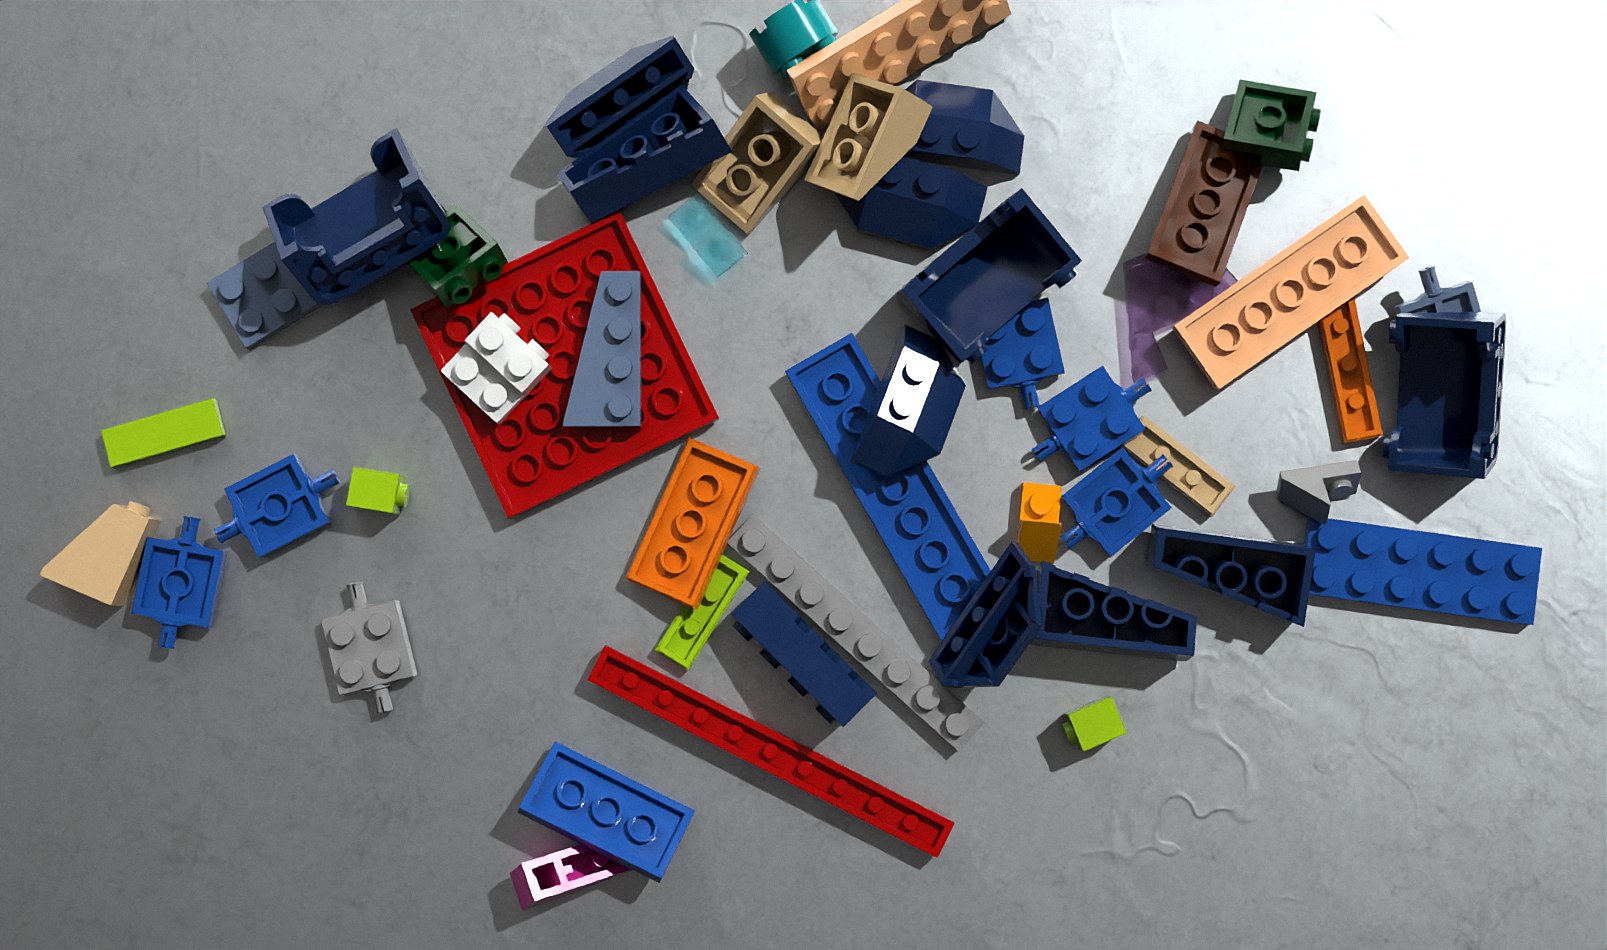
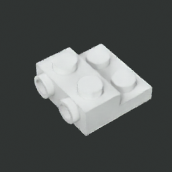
[441,312,552,425]

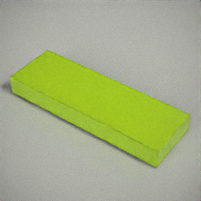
[101,398,226,468]
[655,555,750,671]

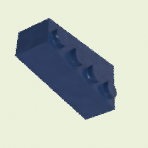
[556,85,732,223]
[1146,524,1316,627]
[1031,561,1197,662]
[731,581,877,727]

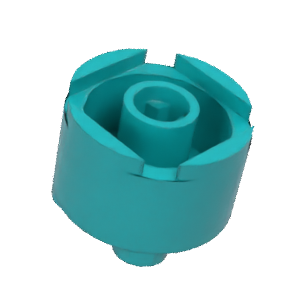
[749,0,839,79]

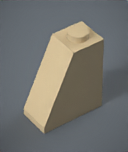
[40,501,160,606]

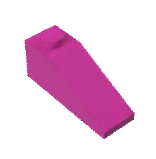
[510,844,632,911]

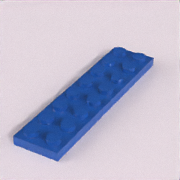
[785,333,991,640]

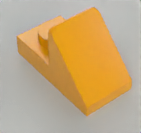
[1016,482,1062,564]

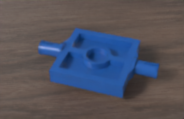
[982,297,1065,410]
[1032,365,1152,474]
[1060,447,1173,557]
[214,454,341,559]
[131,516,228,649]

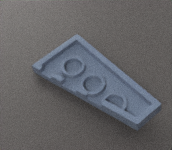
[562,271,641,428]

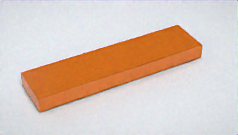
[1317,297,1383,444]

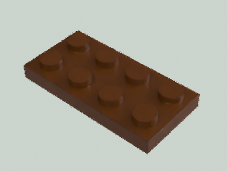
[1144,120,1263,287]

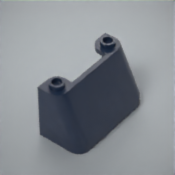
[262,128,450,305]
[895,188,1082,364]
[1383,312,1507,479]

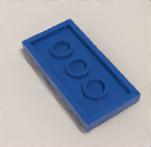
[518,742,695,883]

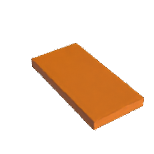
[625,437,761,610]

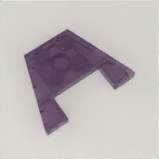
[1123,253,1238,383]

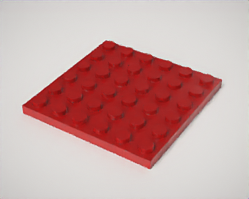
[410,210,719,519]

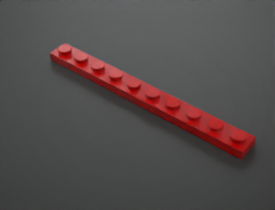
[587,645,955,858]

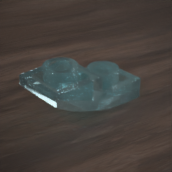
[667,192,748,277]

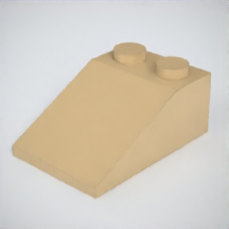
[804,73,933,201]
[691,92,824,235]

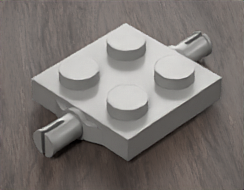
[321,581,417,714]

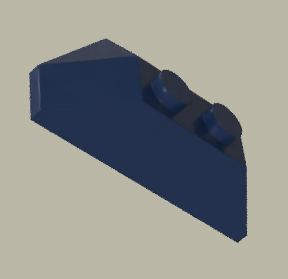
[545,36,694,158]
[903,80,1025,175]
[834,157,988,249]
[850,324,966,478]
[928,541,1042,688]

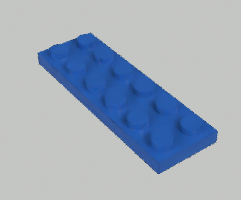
[1304,516,1542,625]

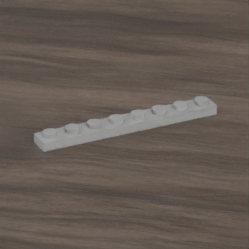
[728,514,985,752]

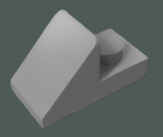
[1276,460,1361,524]

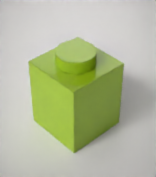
[346,467,410,515]
[1061,695,1127,752]

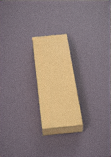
[1121,415,1236,517]

